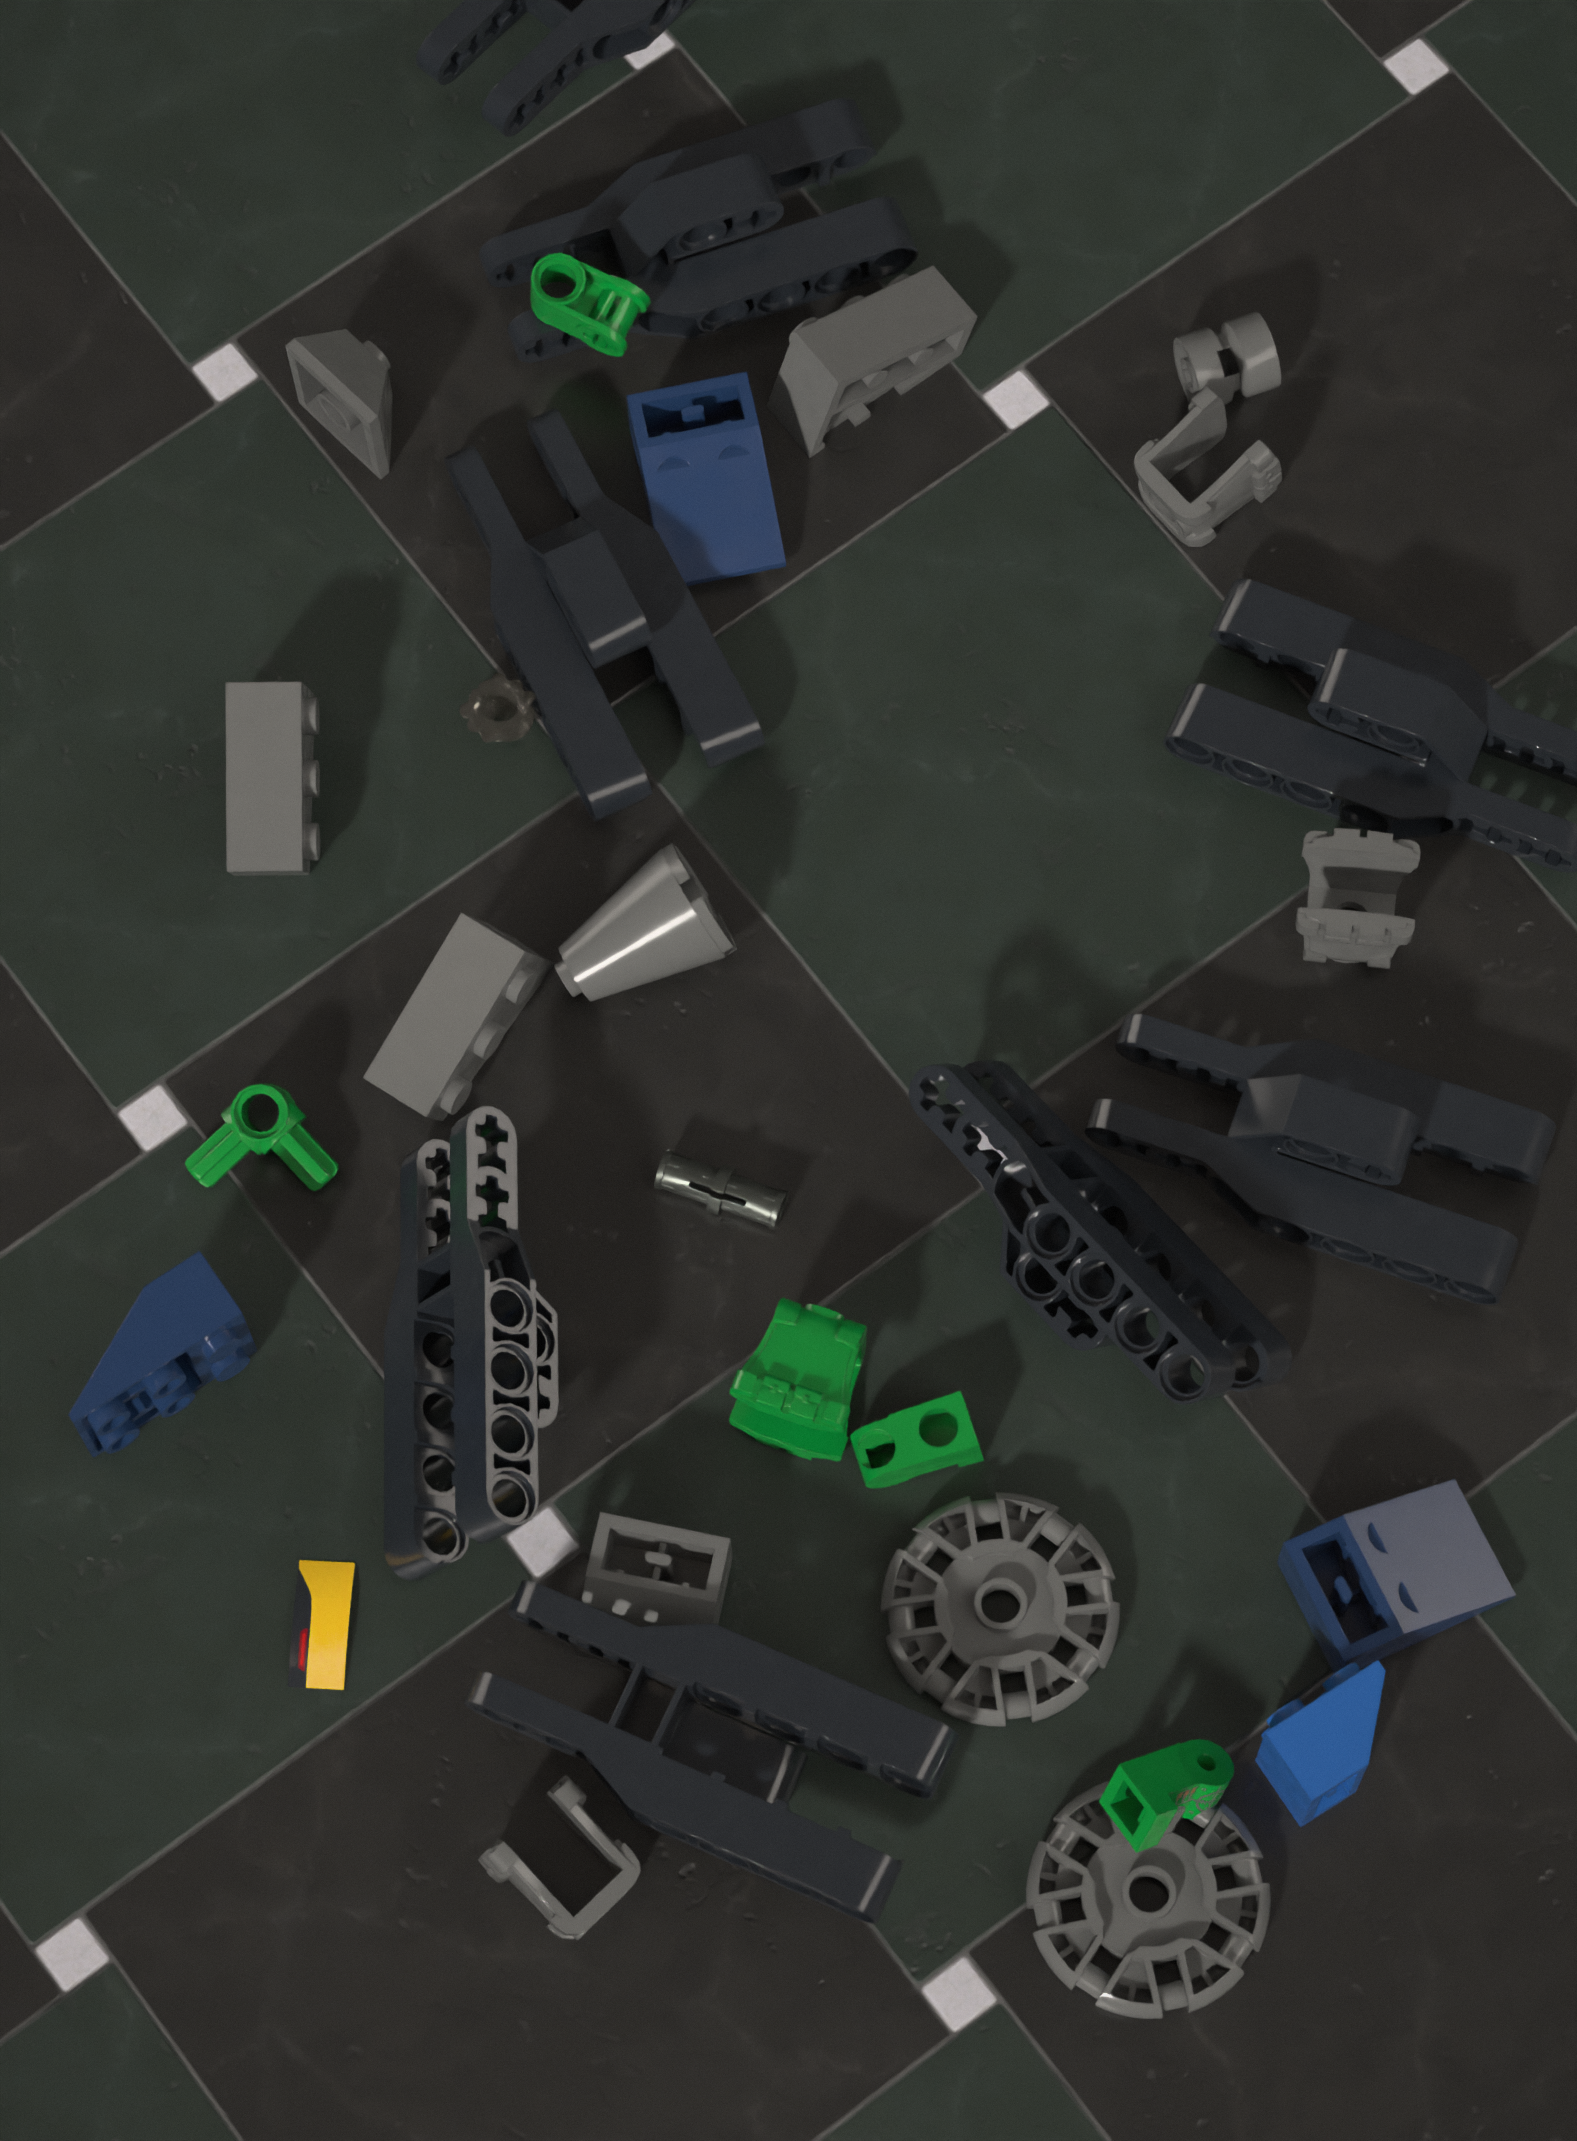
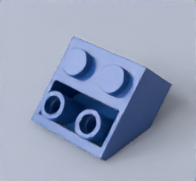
[1255,1660,1386,1828]

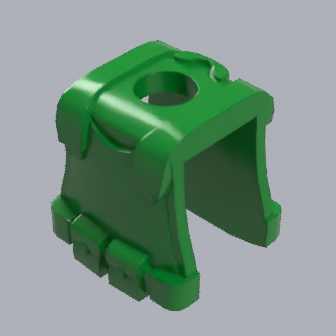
[729,1298,867,1462]

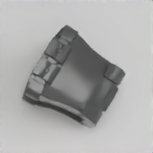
[1134,386,1282,547]
[1295,828,1420,969]
[478,1775,641,1941]

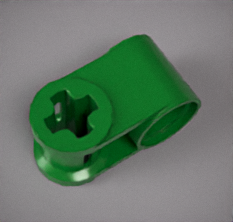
[530,253,651,357]

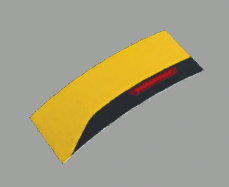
[288,1560,355,1690]

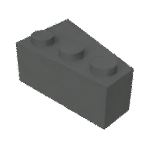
[766,266,978,458]
[226,682,320,876]
[363,912,555,1121]

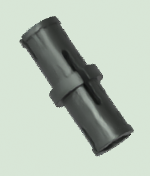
[654,1149,789,1230]

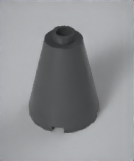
[554,843,737,1002]

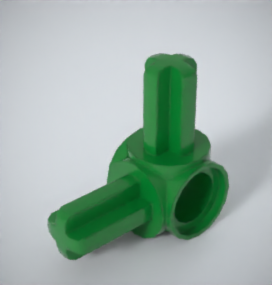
[185,1083,339,1192]

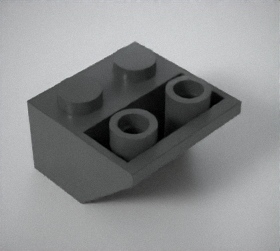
[574,1512,733,1667]

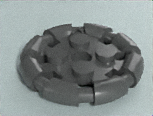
[880,1492,1120,1727]
[1026,1781,1271,2019]

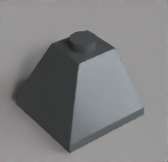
[286,329,393,480]

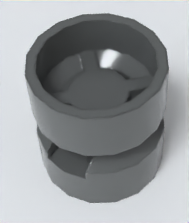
[1173,312,1281,405]

